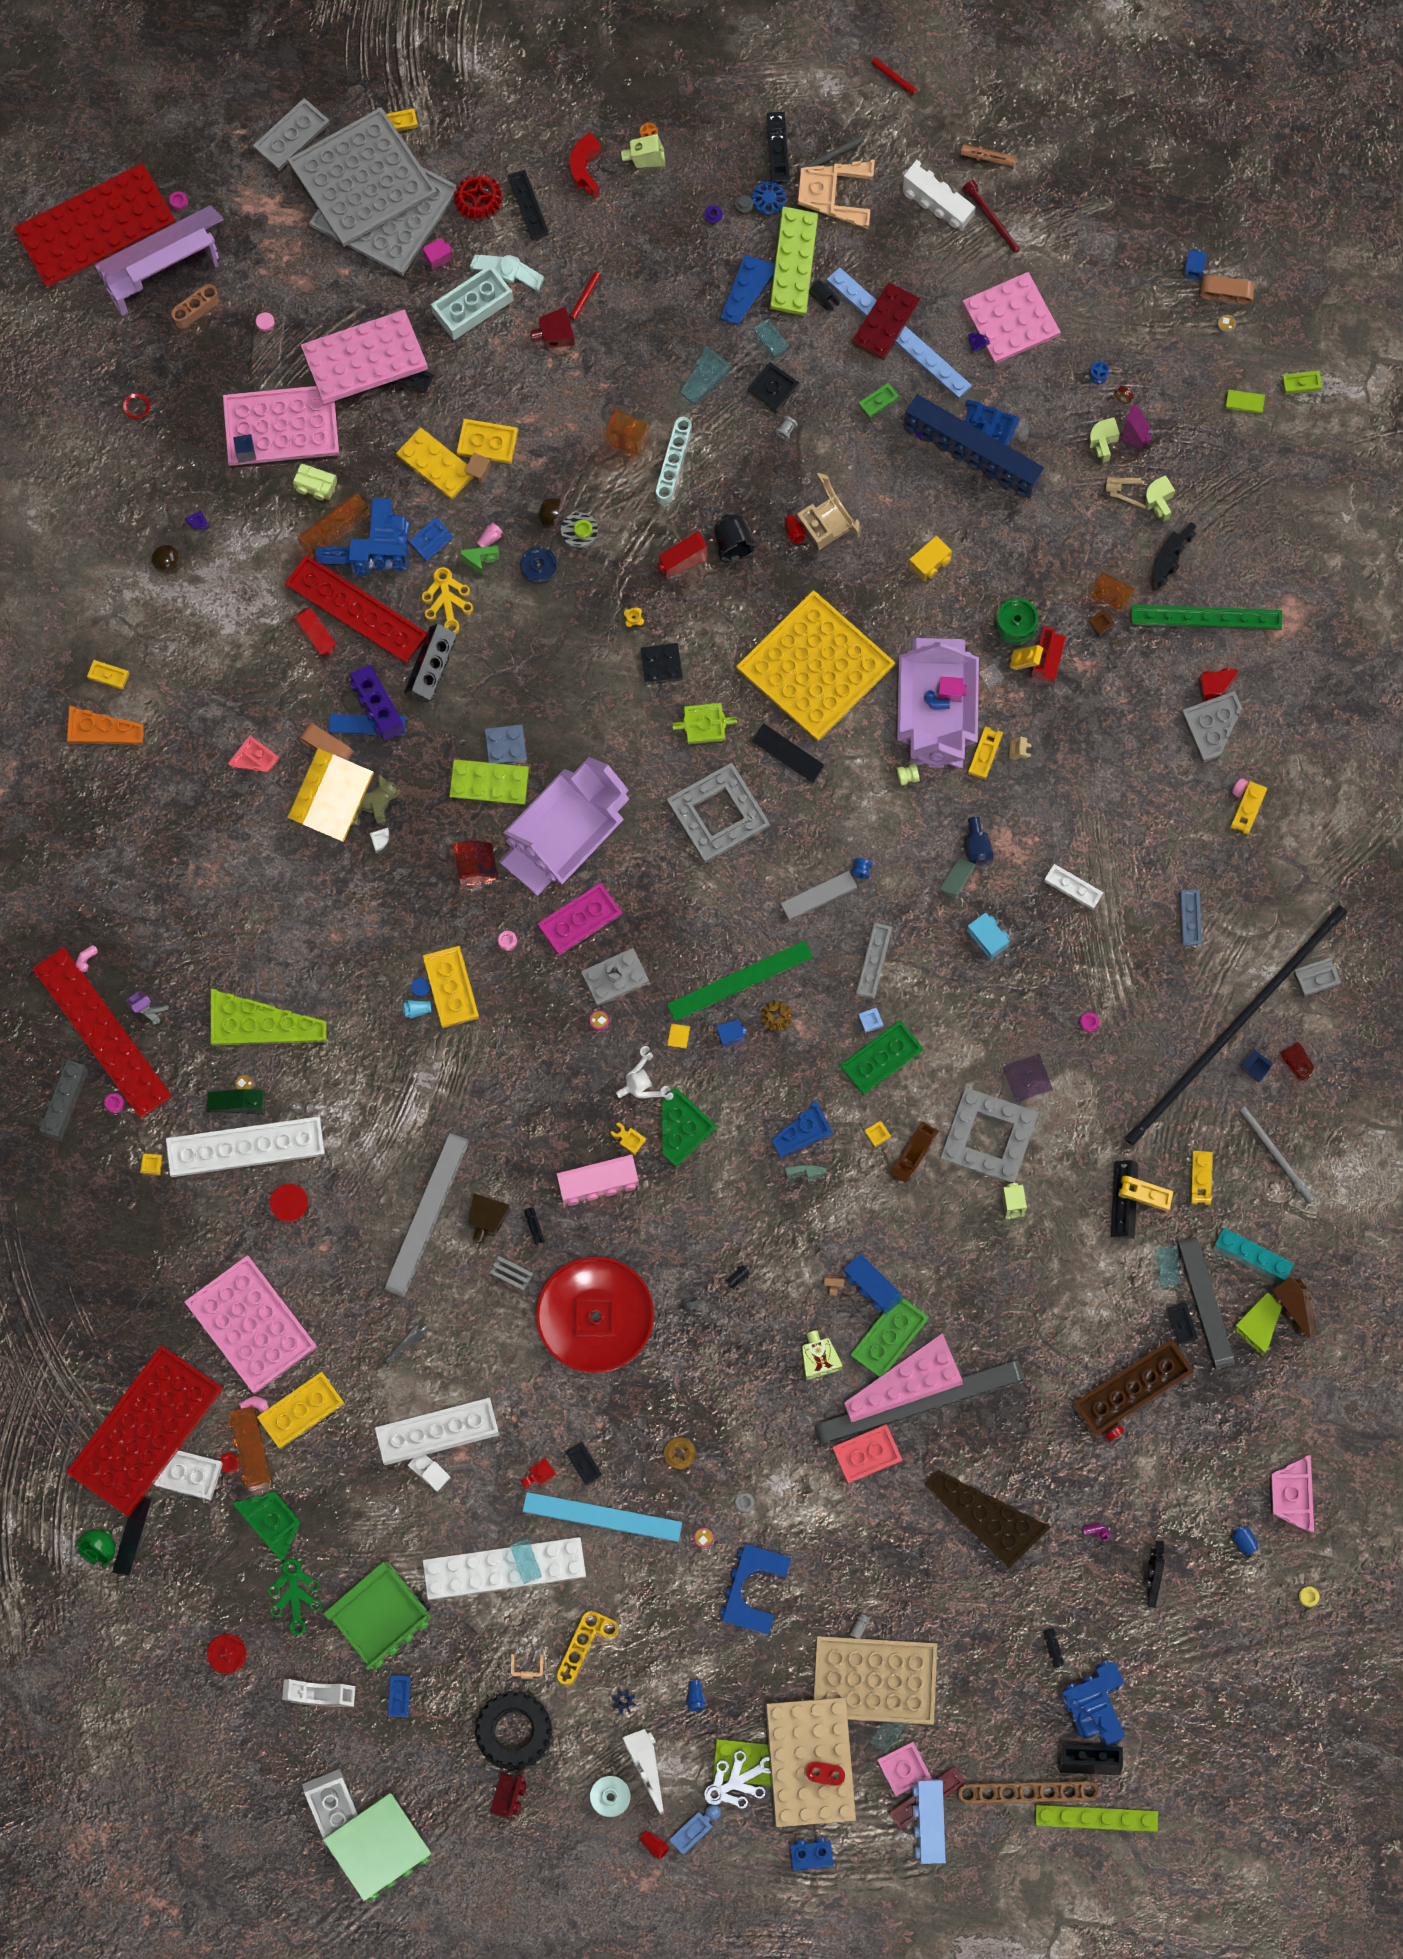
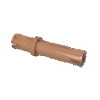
[961,144,1016,167]

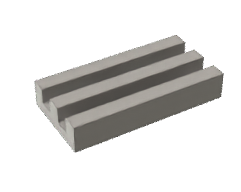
[489,1256,533,1291]

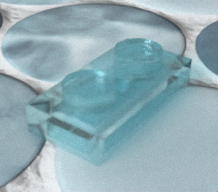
[754,319,790,359]

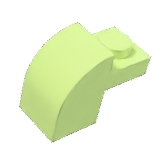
[1089,417,1120,463]
[1145,475,1175,522]

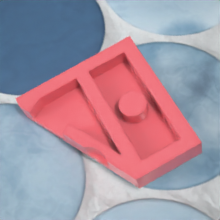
[228,735,280,773]

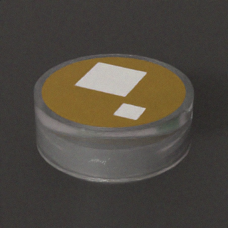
[235,1074,255,1090]

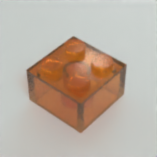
[606,410,650,457]

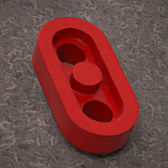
[804,1762,845,1786]

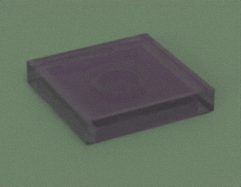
[1003,1054,1053,1103]

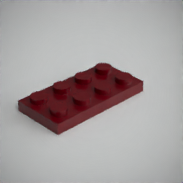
[852,282,921,360]

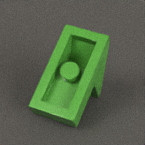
[461,546,500,575]

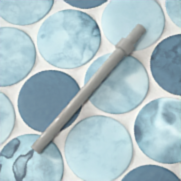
[1239,1106,1315,1203]

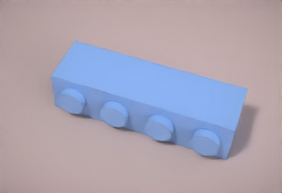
[912,1779,946,1864]

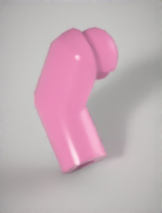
[75,945,98,973]
[239,1396,269,1413]

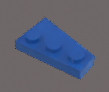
[772,1101,833,1159]

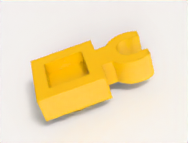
[610,1123,646,1155]

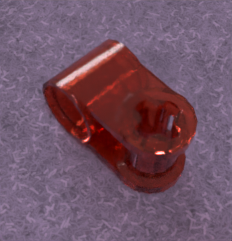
[1281,1042,1314,1081]

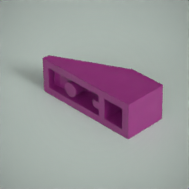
[1122,404,1152,450]

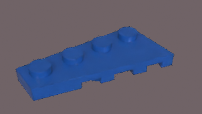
[721,255,775,326]

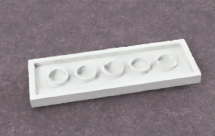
[375,1398,499,1465]

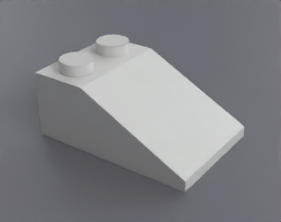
[302,1769,358,1845]

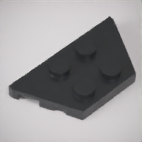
[1147,1540,1165,1608]

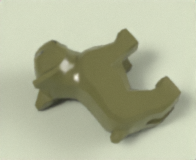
[351,775,400,826]

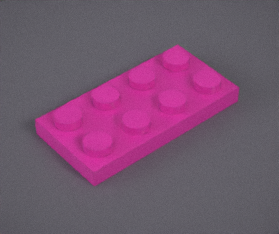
[538,883,622,956]

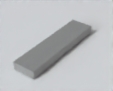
[781,871,857,921]
[856,923,892,1000]

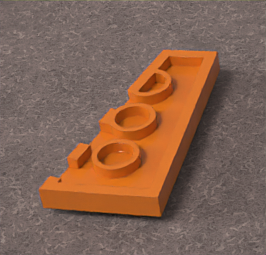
[67,705,144,745]

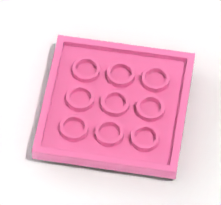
[962,272,1061,364]

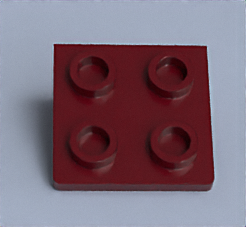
[490,1774,527,1820]

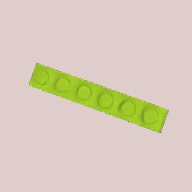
[1035,1805,1158,1832]

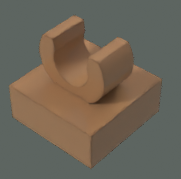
[824,1275,844,1296]

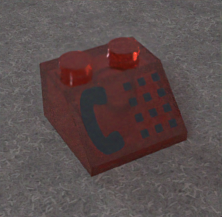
[453,840,498,886]

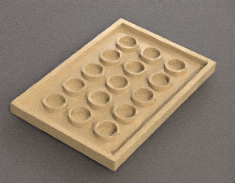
[814,1636,937,1725]
[765,1698,856,1827]

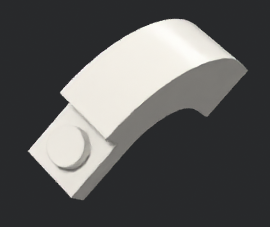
[282,1679,355,1707]

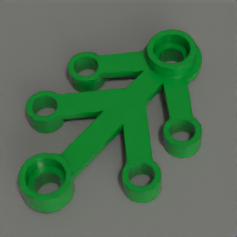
[268,1559,322,1636]

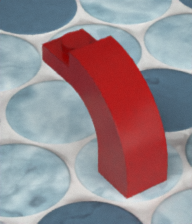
[570,132,602,199]

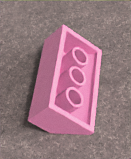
[557,1155,639,1206]

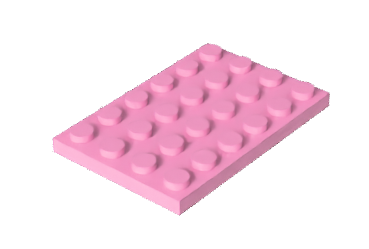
[301,310,428,404]
[223,386,339,466]
[185,1255,318,1395]

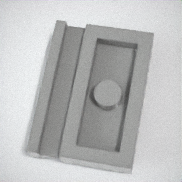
[1294,957,1341,997]

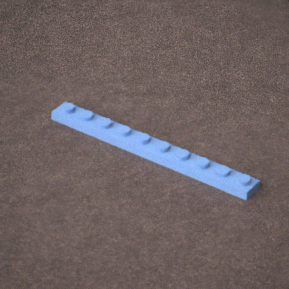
[827,267,972,400]

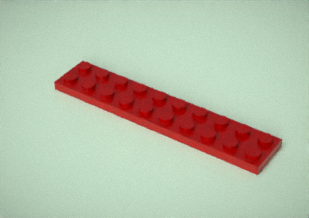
[32,947,172,1119]

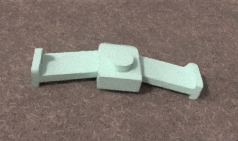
[470,255,545,293]

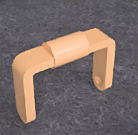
[511,1654,544,1679]

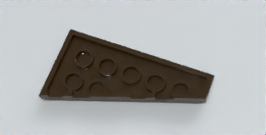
[924,1470,1051,1569]

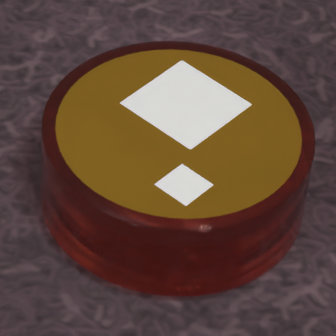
[1115,386,1134,404]

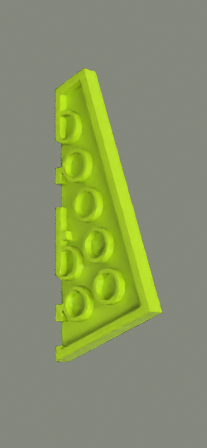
[211,988,327,1046]

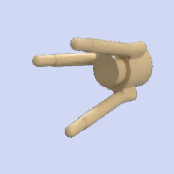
[1106,477,1146,509]

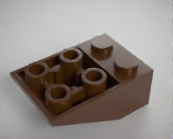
[1273,1276,1318,1338]

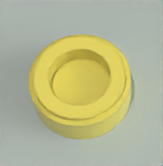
[1299,1587,1319,1607]

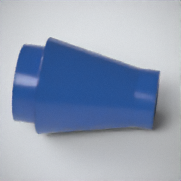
[686,1680,706,1712]

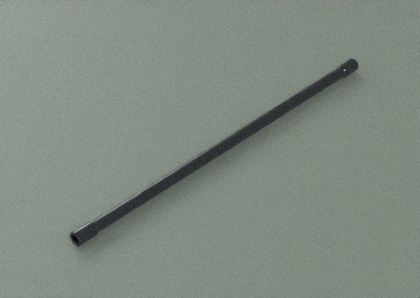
[1125,906,1347,1146]

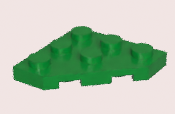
[662,1087,717,1168]

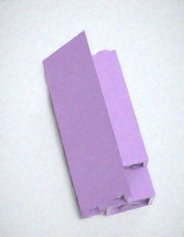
[94,205,224,316]
[897,638,979,768]
[498,757,629,896]

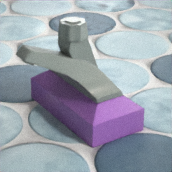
[125,990,169,1025]

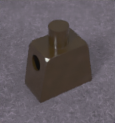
[469,1194,510,1243]

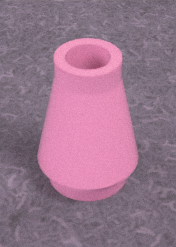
[476,522,503,548]

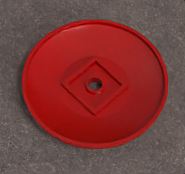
[536,1257,654,1373]

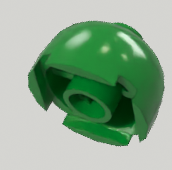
[75,1529,116,1568]

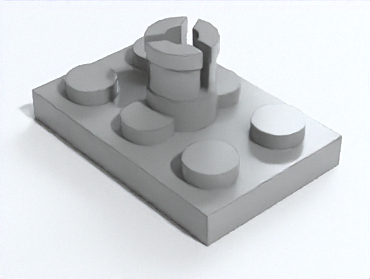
[581,948,650,1007]

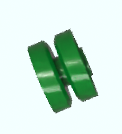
[996,598,1038,646]

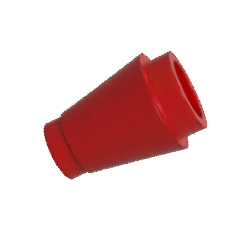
[785,515,806,544]
[639,1830,669,1860]

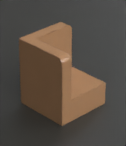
[465,453,492,485]

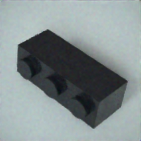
[1060,1745,1123,1775]

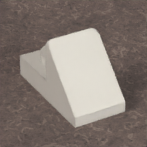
[408,1455,451,1492]

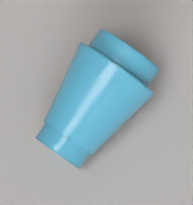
[402,1000,431,1019]

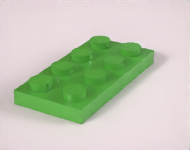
[850,1297,929,1378]

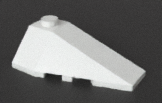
[623,1729,664,1815]

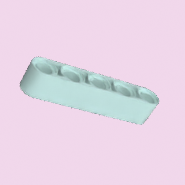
[656,417,692,506]

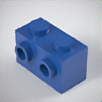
[790,1838,834,1872]

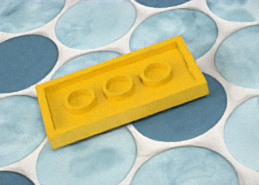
[396,427,473,500]
[423,946,479,1029]
[257,1371,345,1449]

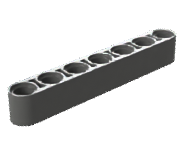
[1177,1236,1235,1370]

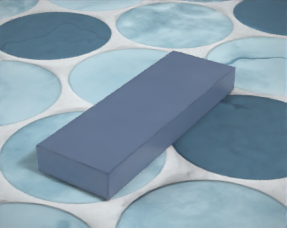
[1180,890,1202,947]

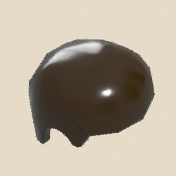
[539,498,561,527]
[152,545,182,574]

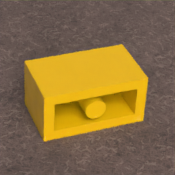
[909,536,952,581]

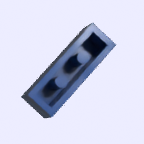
[843,1253,903,1315]

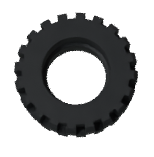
[475,1691,553,1771]

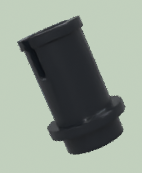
[725,1265,751,1290]

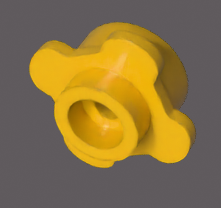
[624,608,644,627]

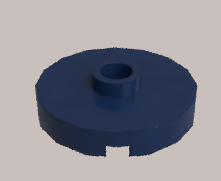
[520,546,557,583]

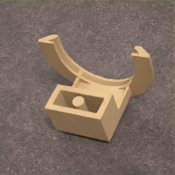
[797,473,861,550]

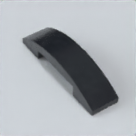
[767,111,790,182]

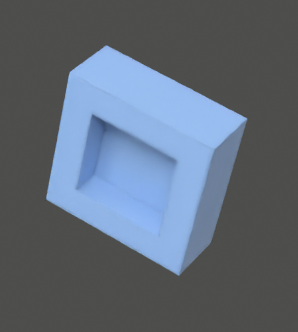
[858,1007,883,1033]

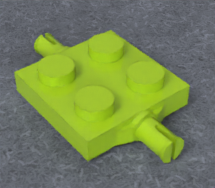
[672,703,737,744]

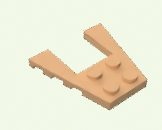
[798,160,875,229]

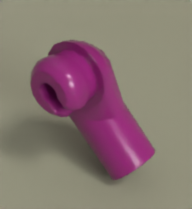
[1082,1523,1111,1542]

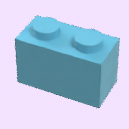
[967,912,1010,960]

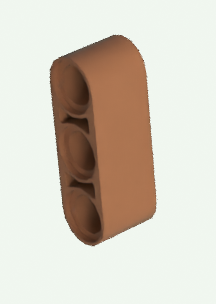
[1200,275,1255,304]
[171,284,219,328]
[299,723,354,761]

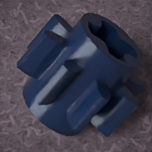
[612,1690,637,1715]

